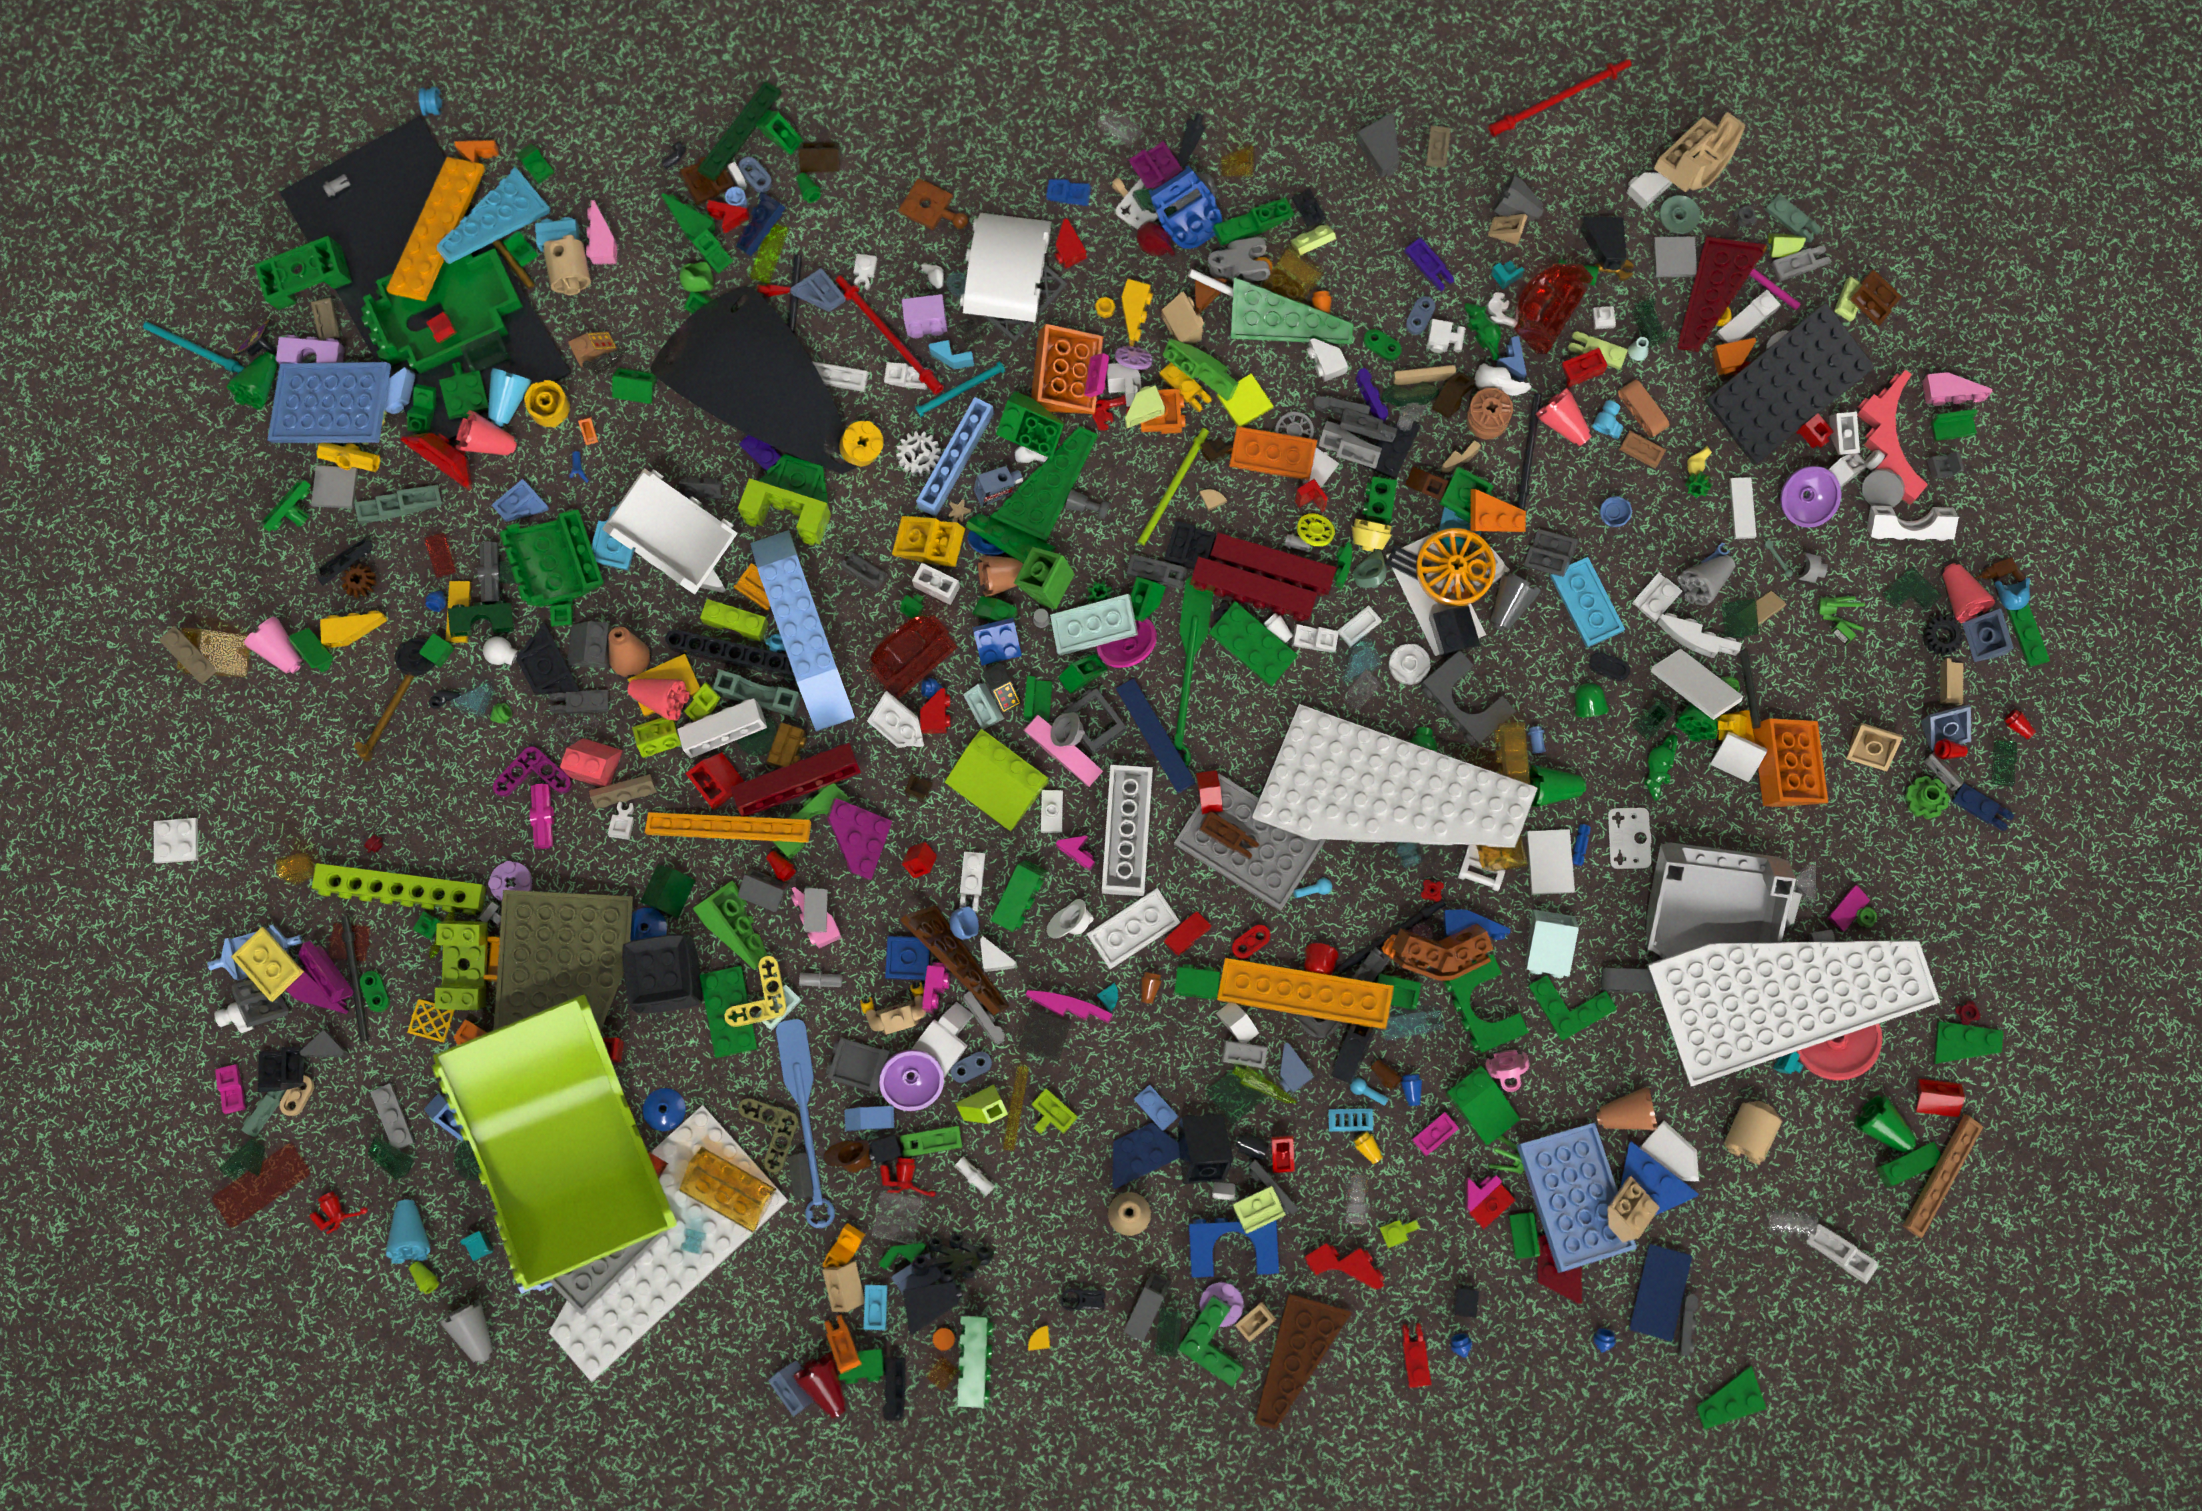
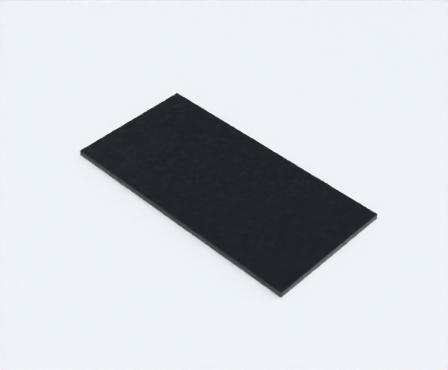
[279,116,571,442]

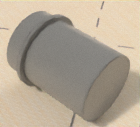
[1033,609,1050,628]
[1809,930,1835,942]

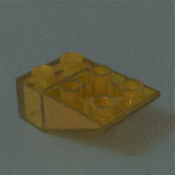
[1261,249,1324,303]
[177,628,250,677]

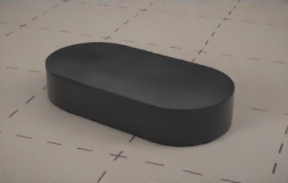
[1589,652,1630,682]

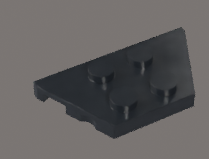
[516,622,580,695]

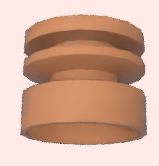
[1466,388,1513,439]

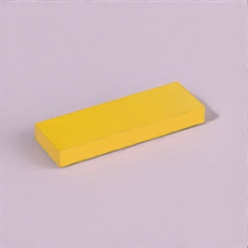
[446,581,472,643]

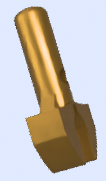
[1595,260,1634,281]

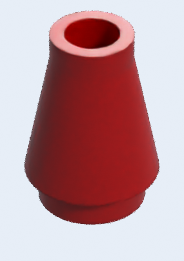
[2004,709,2036,739]
[1934,739,1968,760]
[766,851,796,882]

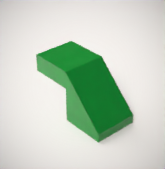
[879,1243,927,1270]

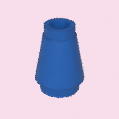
[1401,1074,1422,1106]

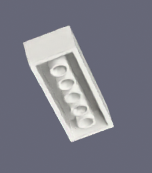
[1102,765,1153,896]

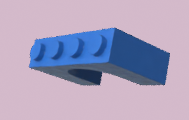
[1189,1218,1279,1278]

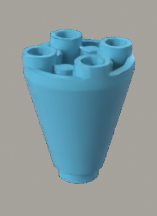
[386,1200,430,1263]

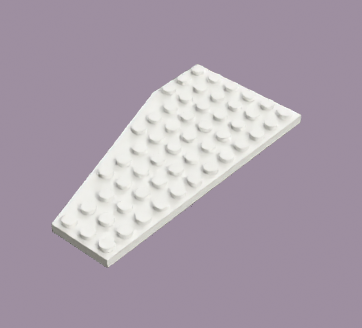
[1252,704,1537,847]
[1647,940,1940,1086]
[549,1105,788,1382]

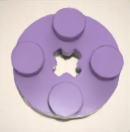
[488,861,532,902]
[1200,1282,1243,1327]

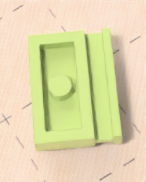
[1232,1186,1285,1234]

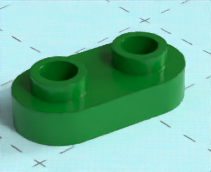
[1364,329,1402,361]
[360,971,390,1012]

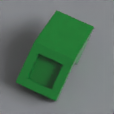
[407,384,436,434]

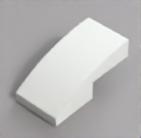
[884,362,928,390]
[1292,624,1339,652]

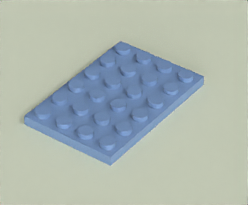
[268,362,391,443]
[1517,1123,1637,1273]

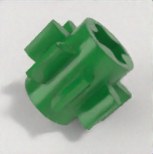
[1685,471,1713,498]
[1087,581,1112,603]

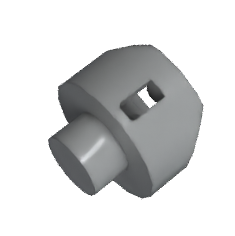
[1798,553,1828,583]

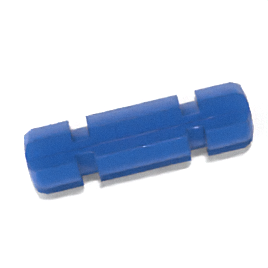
[1572,824,1591,866]

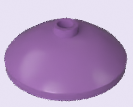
[1780,466,1841,528]
[879,1050,944,1111]

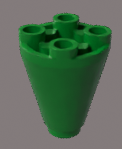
[226,352,278,410]
[1675,702,1720,742]

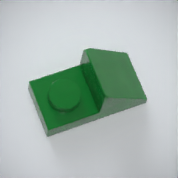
[515,143,554,184]

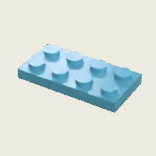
[1550,557,1625,648]

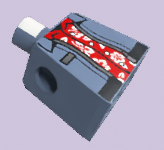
[973,466,1023,507]

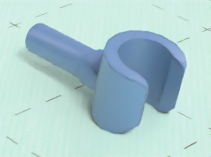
[1701,543,1730,563]

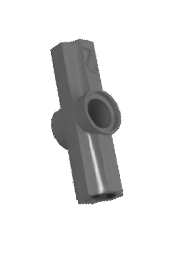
[477,541,502,605]

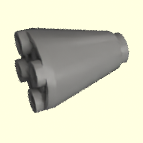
[1677,555,1735,606]

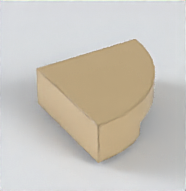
[1199,489,1227,511]

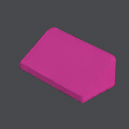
[1826,885,1870,932]

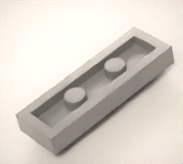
[370,1083,415,1151]

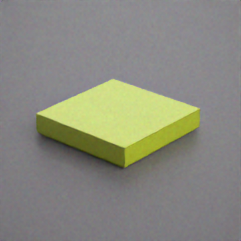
[1217,374,1273,427]

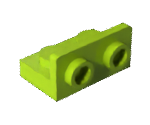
[632,717,681,758]

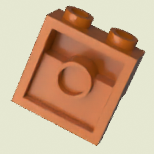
[1141,389,1186,434]

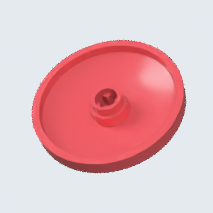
[1795,1023,1882,1080]

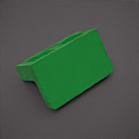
[612,368,657,404]
[1930,409,1978,441]
[288,628,333,673]
[1024,676,1052,722]
[1509,1212,1540,1259]

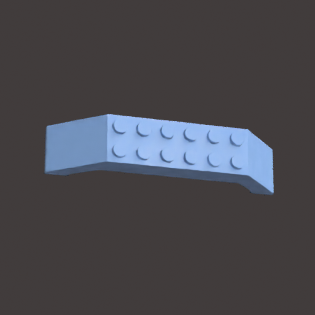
[750,530,855,732]

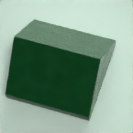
[640,864,696,919]

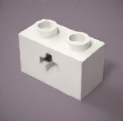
[912,563,960,605]

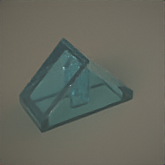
[450,683,494,718]

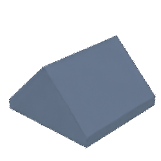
[1962,609,2014,662]
[1921,705,1971,752]

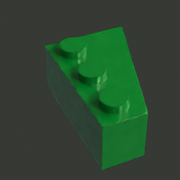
[990,860,1047,932]

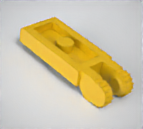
[1159,363,1212,412]

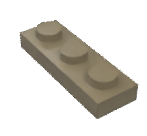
[159,626,218,684]
[589,774,657,809]

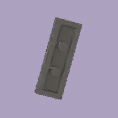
[1248,1160,1299,1216]

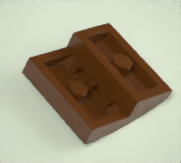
[679,156,734,206]
[1849,269,1902,327]

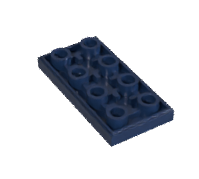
[1628,1244,1692,1342]

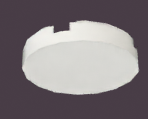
[1389,644,1430,685]

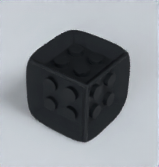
[622,934,702,1013]

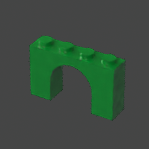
[1443,954,1529,1055]

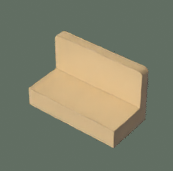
[1940,658,1963,705]
[823,1262,865,1312]

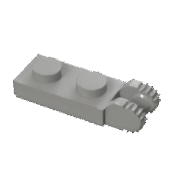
[1772,246,1831,282]
[963,991,1005,1045]

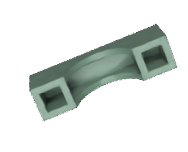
[713,670,801,717]

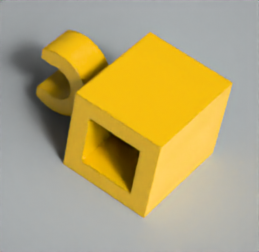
[1718,714,1747,741]

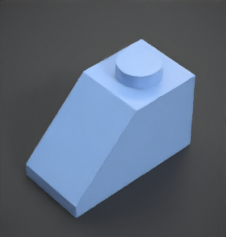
[384,367,415,414]

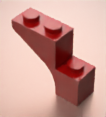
[1304,1243,1385,1289]

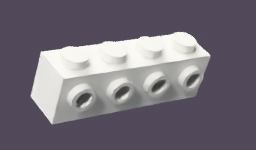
[677,698,767,758]

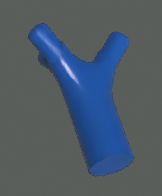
[569,451,589,483]

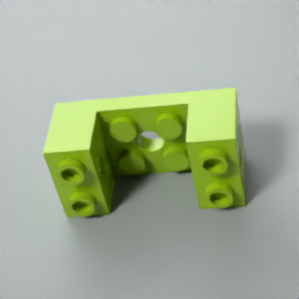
[738,478,831,545]
[435,921,488,1010]

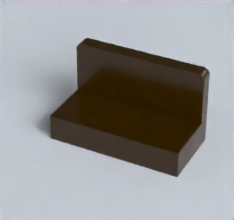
[798,142,840,172]

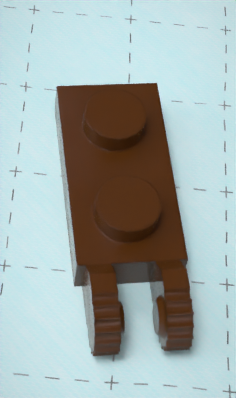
[1199,811,1259,859]

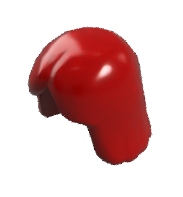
[1304,943,1339,975]

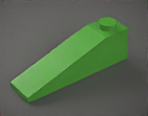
[693,881,768,969]

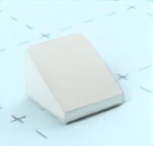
[1213,1182,1235,1200]

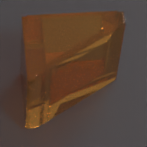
[926,1357,960,1391]

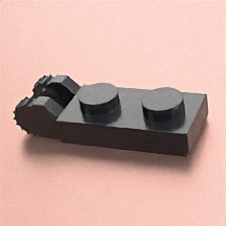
[883,1358,906,1421]

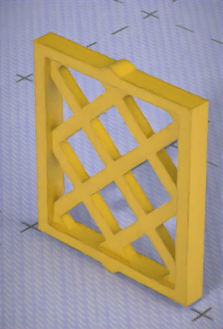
[407,999,455,1043]

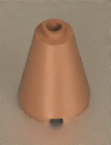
[978,555,1023,597]
[609,627,650,677]
[1596,1087,1658,1130]

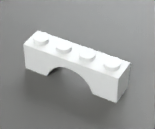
[1867,506,1959,541]

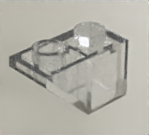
[1345,1174,1369,1224]

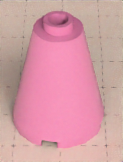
[244,616,302,674]

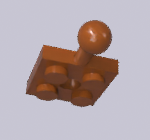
[898,178,968,231]

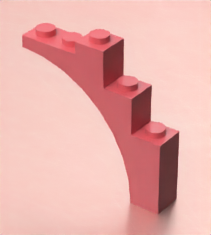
[1857,370,1928,505]

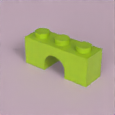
[700,599,769,642]

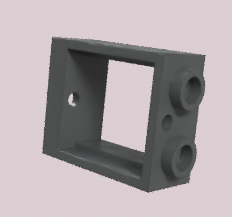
[1063,688,1126,755]

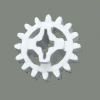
[896,431,941,476]

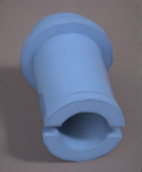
[1528,726,1546,754]

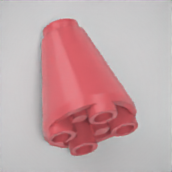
[1536,388,1592,447]
[628,679,690,721]

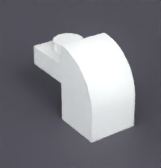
[1107,363,1141,407]

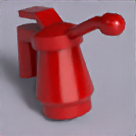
[880,1158,936,1197]
[309,1191,368,1234]

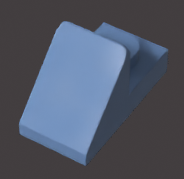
[1496,336,1526,381]

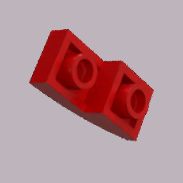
[1164,911,1211,956]

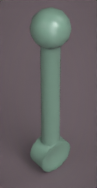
[1765,540,1793,577]

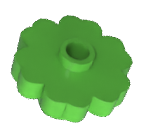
[1904,776,1950,820]

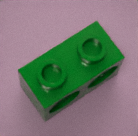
[1362,477,1397,525]

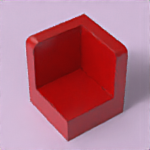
[902,842,937,878]

